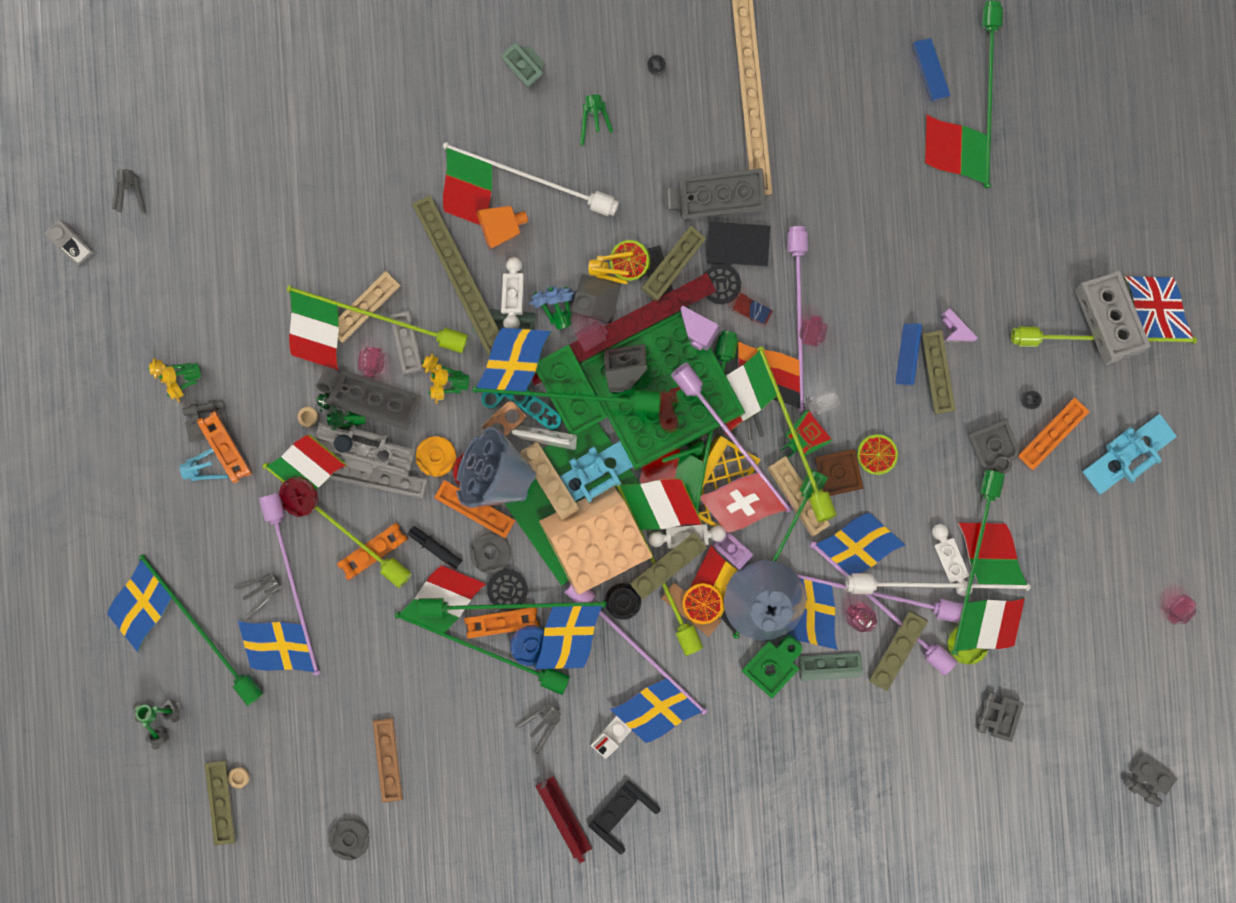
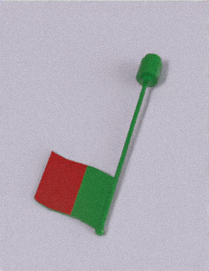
[925,1,1003,189]
[640,331,738,514]

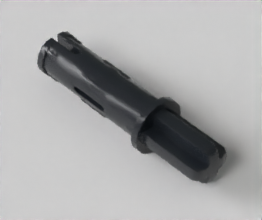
[408,526,463,570]

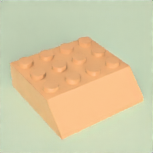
[539,486,652,595]

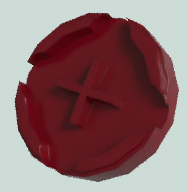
[279,476,318,517]

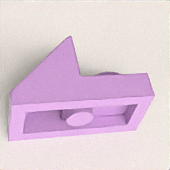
[940,308,978,343]
[713,532,753,570]

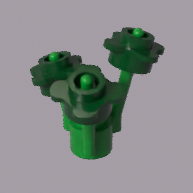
[316,393,366,431]

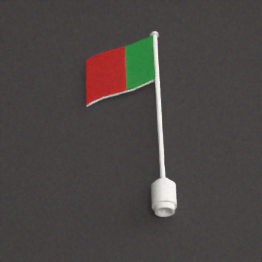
[443,142,619,226]
[845,523,1031,594]

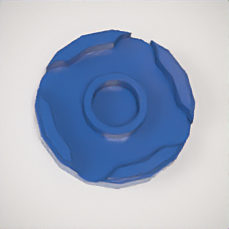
[510,625,544,666]

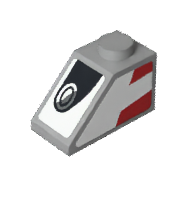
[44,219,94,266]

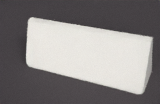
[512,424,577,450]

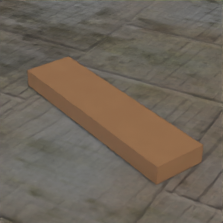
[373,718,403,803]

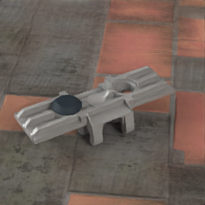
[315,423,415,478]

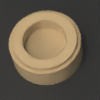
[297,407,319,427]
[228,767,250,788]

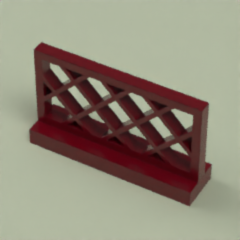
[535,775,593,864]

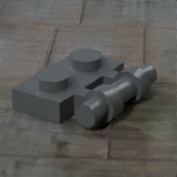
[182,400,231,442]
[977,692,1024,742]
[1123,754,1178,807]

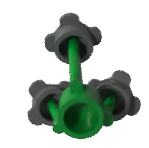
[133,700,182,750]

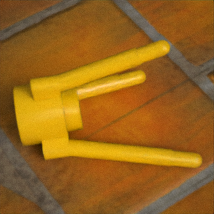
[588,251,633,284]

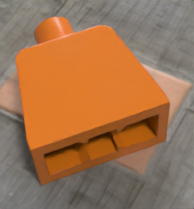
[477,206,528,250]

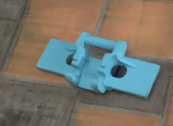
[1082,414,1177,495]
[560,441,633,503]

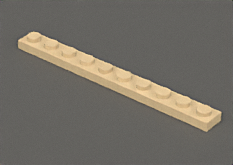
[731,0,772,195]

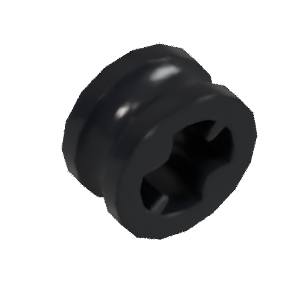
[647,55,666,75]
[1021,391,1042,410]

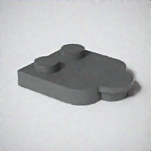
[968,418,1019,474]

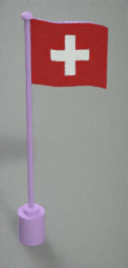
[671,363,792,532]

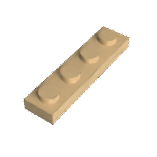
[338,271,401,343]
[520,442,579,520]
[767,456,830,536]

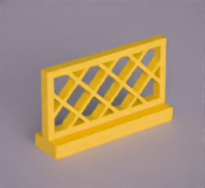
[698,435,761,527]

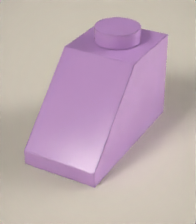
[681,306,719,351]

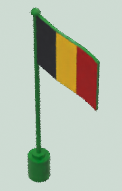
[690,468,829,639]

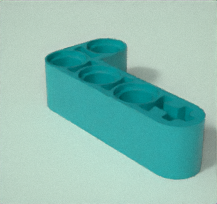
[481,390,562,430]

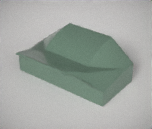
[500,42,545,88]

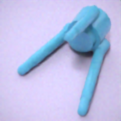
[179,448,229,482]

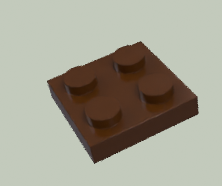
[814,449,864,496]

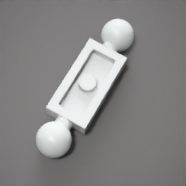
[501,257,524,329]
[648,524,726,548]
[932,524,973,597]

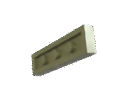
[640,225,706,301]
[921,330,956,415]
[630,532,707,599]
[869,610,928,691]
[205,760,236,846]

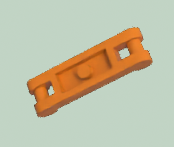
[197,411,252,484]
[337,522,408,581]
[464,608,540,638]

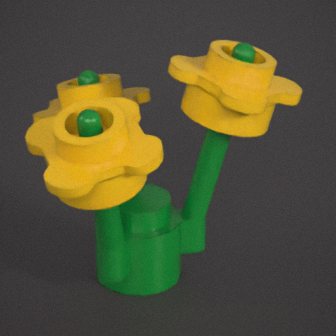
[422,353,469,404]
[148,358,201,403]

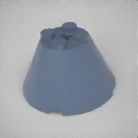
[456,427,536,508]
[724,560,806,641]

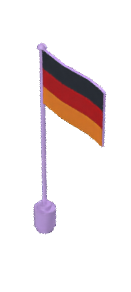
[738,226,808,413]

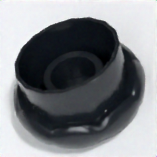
[605,583,642,620]

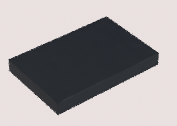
[706,221,771,267]

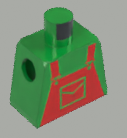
[780,410,832,458]

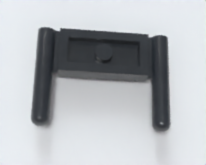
[588,780,661,854]

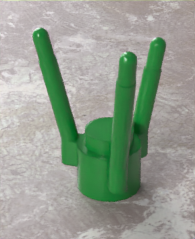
[580,94,613,146]
[662,439,706,462]

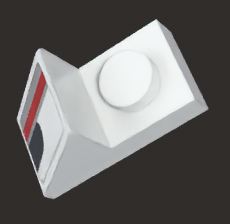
[590,716,631,759]

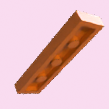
[1018,398,1090,471]
[434,480,516,538]

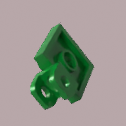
[741,635,802,699]

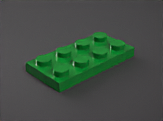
[536,345,607,435]

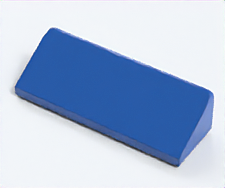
[912,38,951,103]
[896,324,922,386]

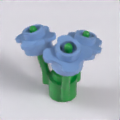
[529,286,576,330]

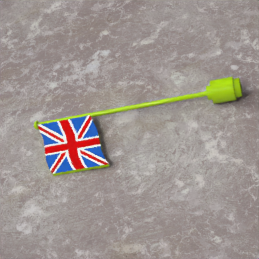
[1011,276,1197,347]

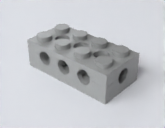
[1075,271,1151,365]

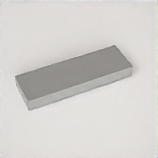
[390,310,424,375]

